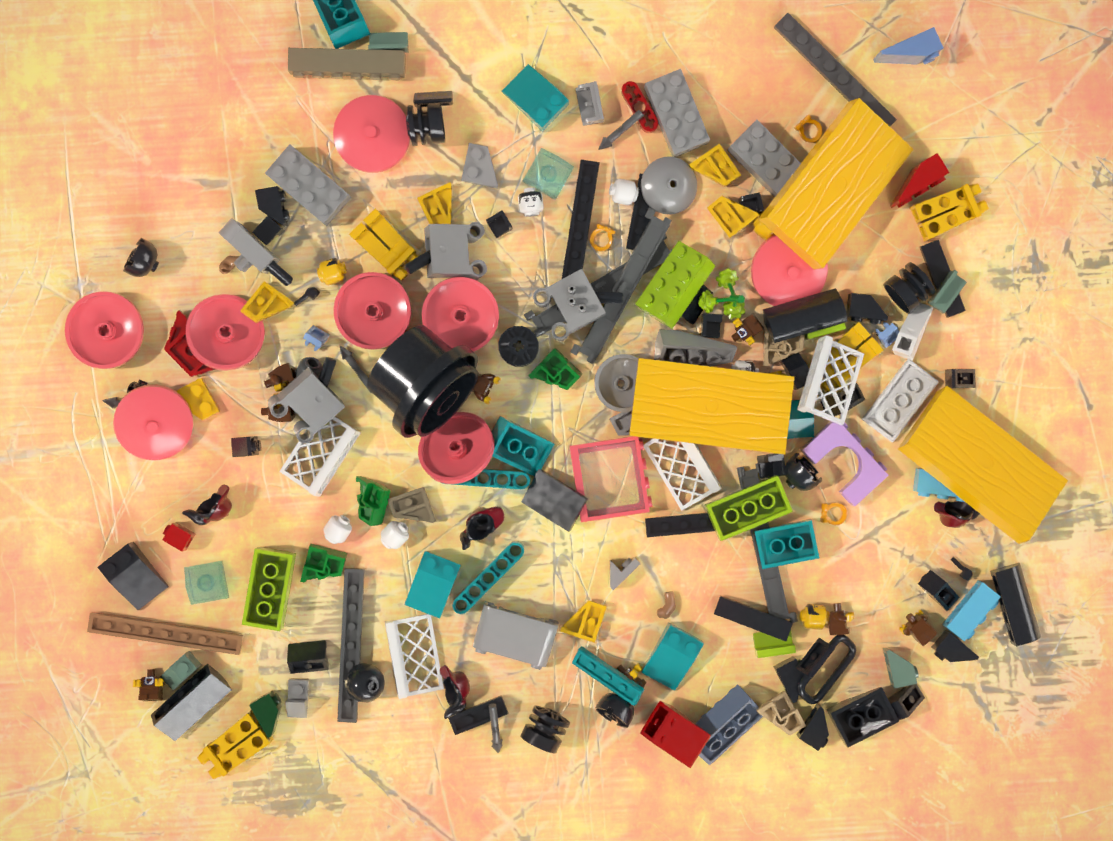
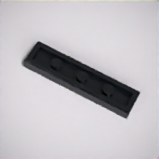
[626,173,652,250]
[919,240,966,318]
[645,512,715,538]
[714,596,793,641]

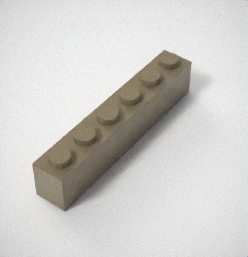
[288,47,406,81]

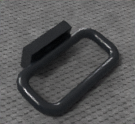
[796,635,856,704]

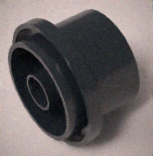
[367,325,479,438]

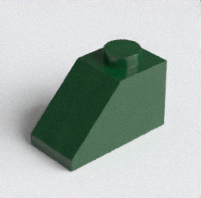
[249,691,282,738]

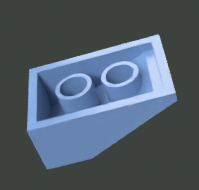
[873,27,943,65]

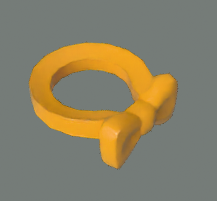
[794,115,822,143]
[590,223,615,251]
[820,502,847,525]

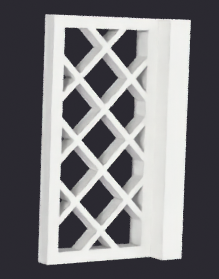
[797,335,864,425]
[279,416,361,497]
[643,439,722,511]
[384,614,444,699]

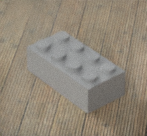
[644,69,710,157]
[727,120,801,198]
[265,144,352,226]

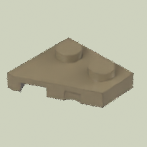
[388,487,436,523]

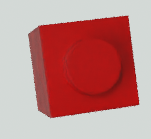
[162,522,196,552]

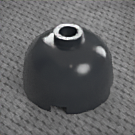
[123,238,159,277]
[785,453,822,491]
[345,663,385,703]
[595,692,634,728]

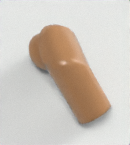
[219,256,239,274]
[657,591,676,619]

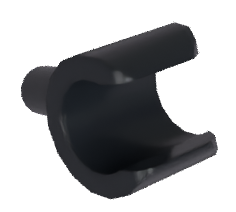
[294,287,320,306]
[950,556,973,581]

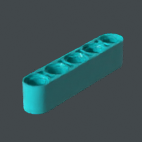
[440,469,530,489]
[452,541,524,614]

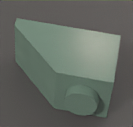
[883,648,919,688]
[160,651,202,691]

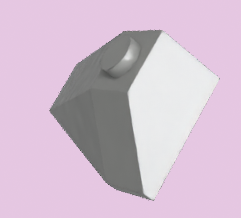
[654,329,737,367]

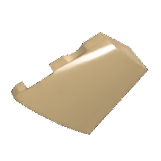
[763,329,804,366]
[757,691,806,736]

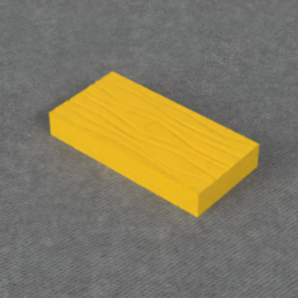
[758,98,914,269]
[629,358,794,454]
[898,386,1068,544]

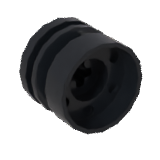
[406,102,445,146]
[883,262,935,314]
[498,326,539,367]
[520,705,570,754]

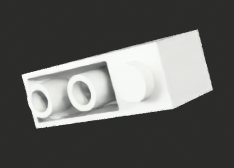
[892,302,934,361]

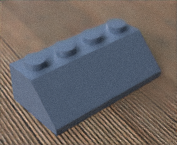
[696,685,763,765]

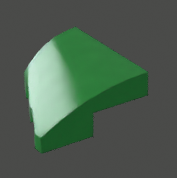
[528,348,582,390]
[356,476,391,526]
[300,543,348,583]

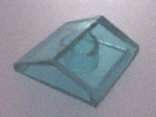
[522,148,574,200]
[184,560,229,605]

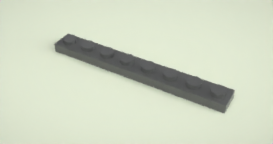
[774,13,897,126]
[337,568,365,723]

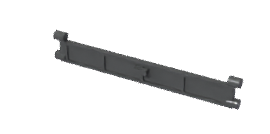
[570,208,672,364]
[524,234,673,337]
[737,463,798,623]

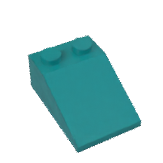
[313,0,370,49]
[501,64,569,132]
[492,416,555,477]
[755,519,819,569]
[404,551,461,619]
[641,622,704,691]

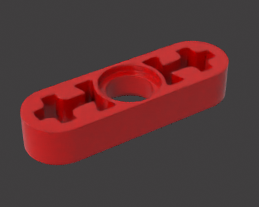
[621,81,658,133]

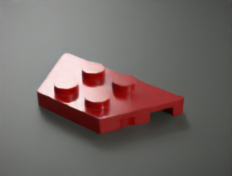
[164,310,216,377]

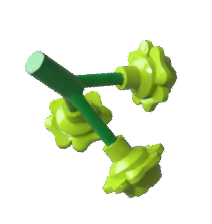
[699,268,745,319]

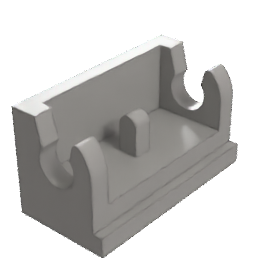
[576,81,604,126]

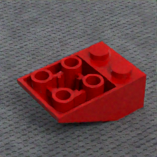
[890,153,950,208]
[640,701,711,768]

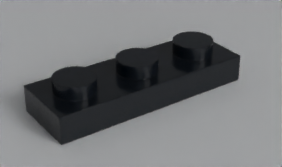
[448,695,509,735]

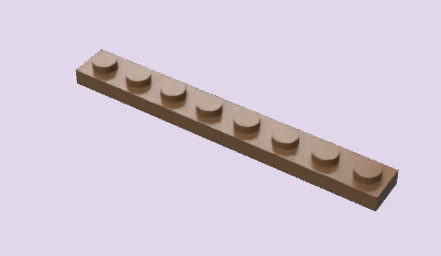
[87,612,243,655]

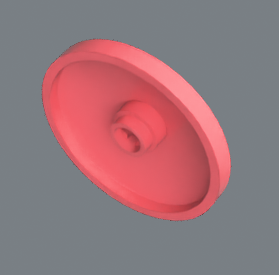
[333,95,410,173]
[751,235,828,306]
[334,272,411,350]
[422,277,499,352]
[65,291,144,369]
[186,294,265,371]
[113,385,193,460]
[418,412,494,484]

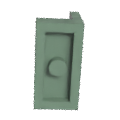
[368,32,409,53]
[927,270,967,314]

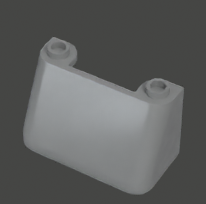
[472,601,559,670]

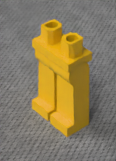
[910,183,989,242]
[349,208,418,281]
[821,322,883,392]
[197,710,274,779]

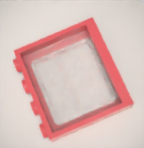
[570,436,652,522]

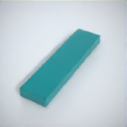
[572,646,645,706]

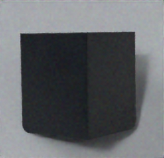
[738,192,764,214]
[486,210,513,239]
[252,215,285,245]
[700,313,723,338]
[757,453,786,479]

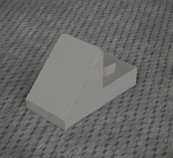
[610,557,640,590]
[285,678,309,718]

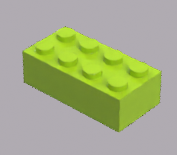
[635,241,715,329]
[704,475,793,541]
[242,547,296,631]

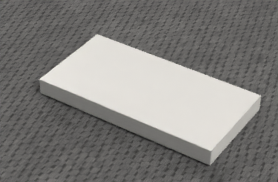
[861,359,939,443]

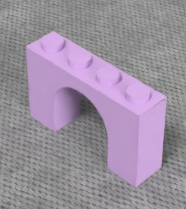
[800,421,889,507]

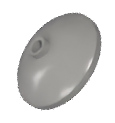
[641,157,697,215]
[594,354,638,412]

